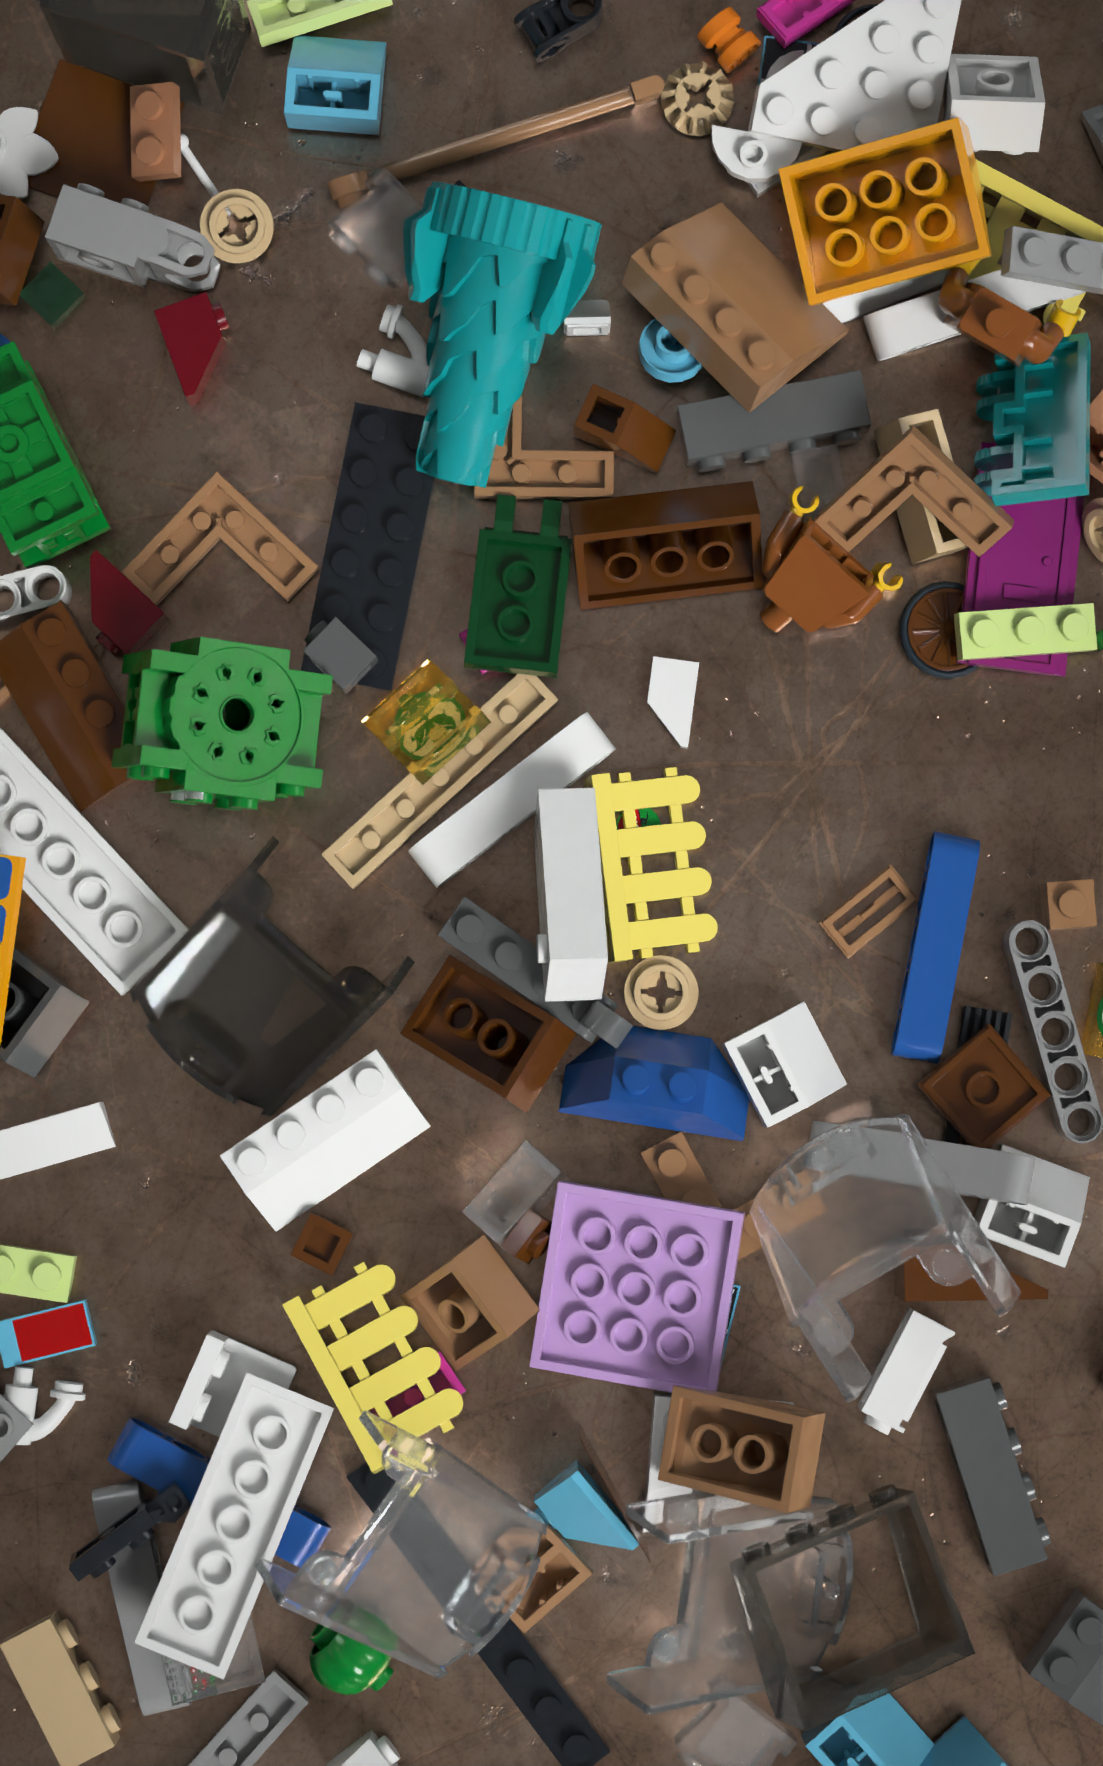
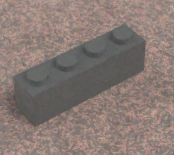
[676,370,871,472]
[931,1373,1051,1577]

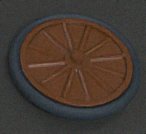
[899,581,979,679]

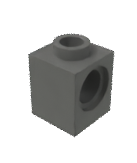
[303,617,378,694]

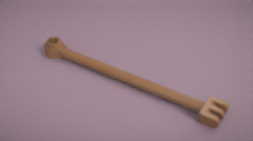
[327,75,665,209]

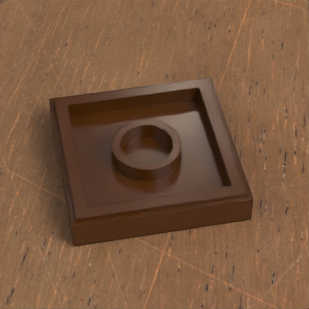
[917,1024,1051,1149]

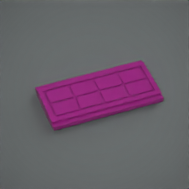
[956,442,1085,677]

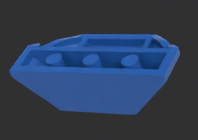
[559,1026,749,1141]

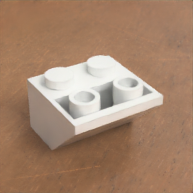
[721,1001,847,1128]
[969,1144,1090,1268]

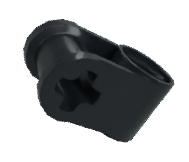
[513,0,603,62]

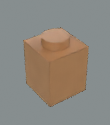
[1038,879,1097,931]

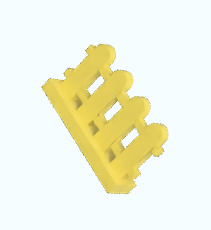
[969,159,1103,324]
[583,767,718,963]
[282,1262,463,1474]

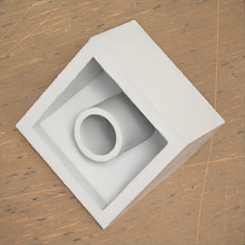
[943,54,1045,155]

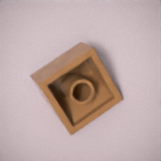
[400,1235,540,1372]

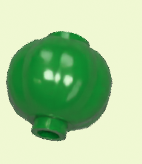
[309,1608,394,1695]

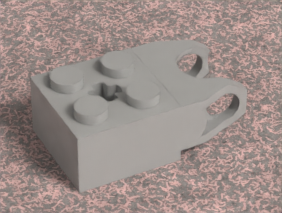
[45,183,221,292]

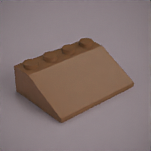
[622,202,848,413]

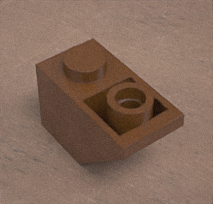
[573,384,676,473]

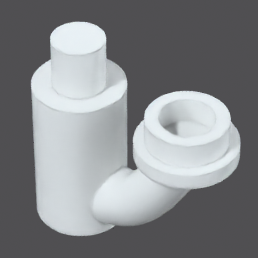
[356,304,429,398]
[4,1366,86,1445]

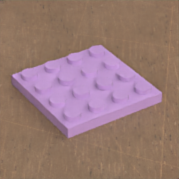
[529,1180,745,1393]

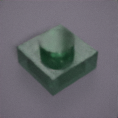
[20,261,86,329]

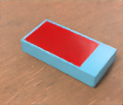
[0,1299,97,1369]

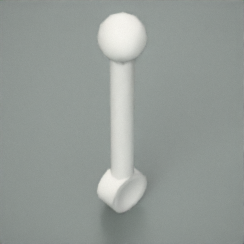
[181,133,231,216]

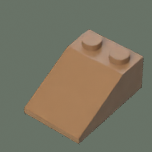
[658,1385,826,1513]

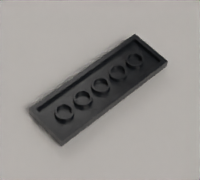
[301,402,435,693]

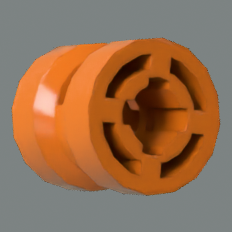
[697,6,761,73]

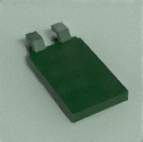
[464,494,572,678]

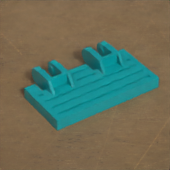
[974,332,1091,506]

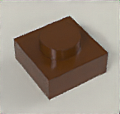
[501,1208,552,1264]
[291,1212,354,1276]

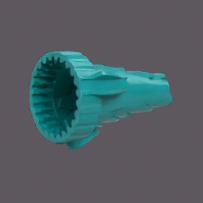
[403,181,602,488]

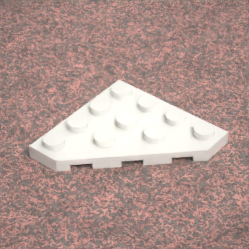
[748,0,961,152]

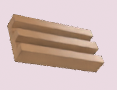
[817,864,919,959]

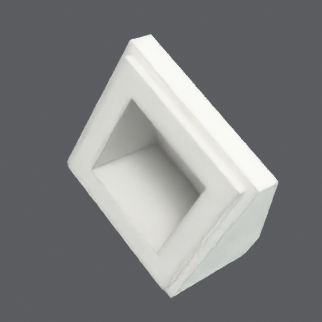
[564,300,611,336]

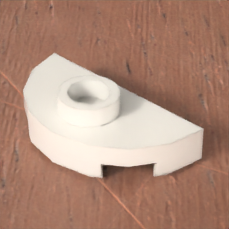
[711,125,803,183]

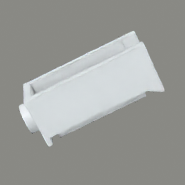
[857,1307,955,1435]

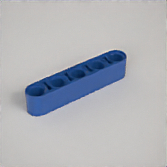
[891,831,980,1064]
[107,1417,332,1570]

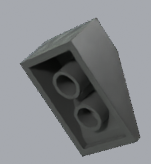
[0,946,89,1078]
[1021,1588,1103,1726]

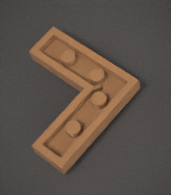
[474,395,614,500]
[814,425,1014,557]
[121,472,319,606]
[640,1131,830,1260]

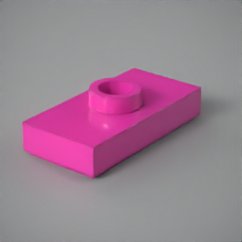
[756,0,856,49]

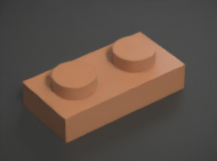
[130,82,181,182]

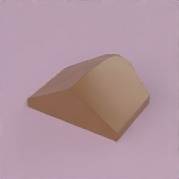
[481,1525,593,1633]

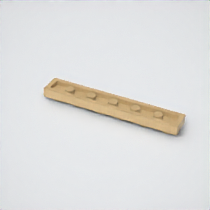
[321,674,558,890]

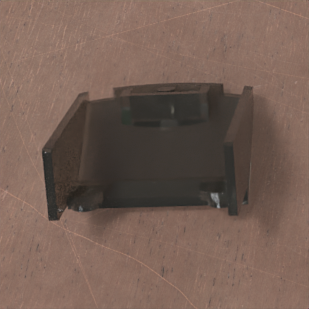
[130,836,415,1117]

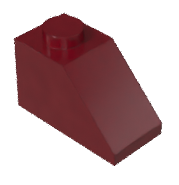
[154,292,230,406]
[90,550,169,657]

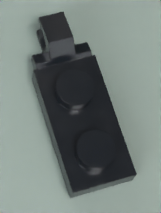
[69,1480,191,1582]

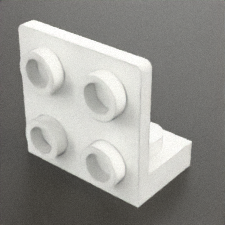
[169,1330,297,1437]

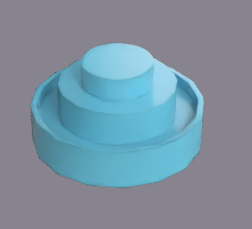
[638,319,702,383]

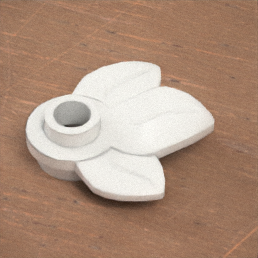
[0,107,59,199]

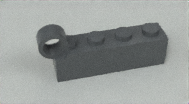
[438,897,633,1049]

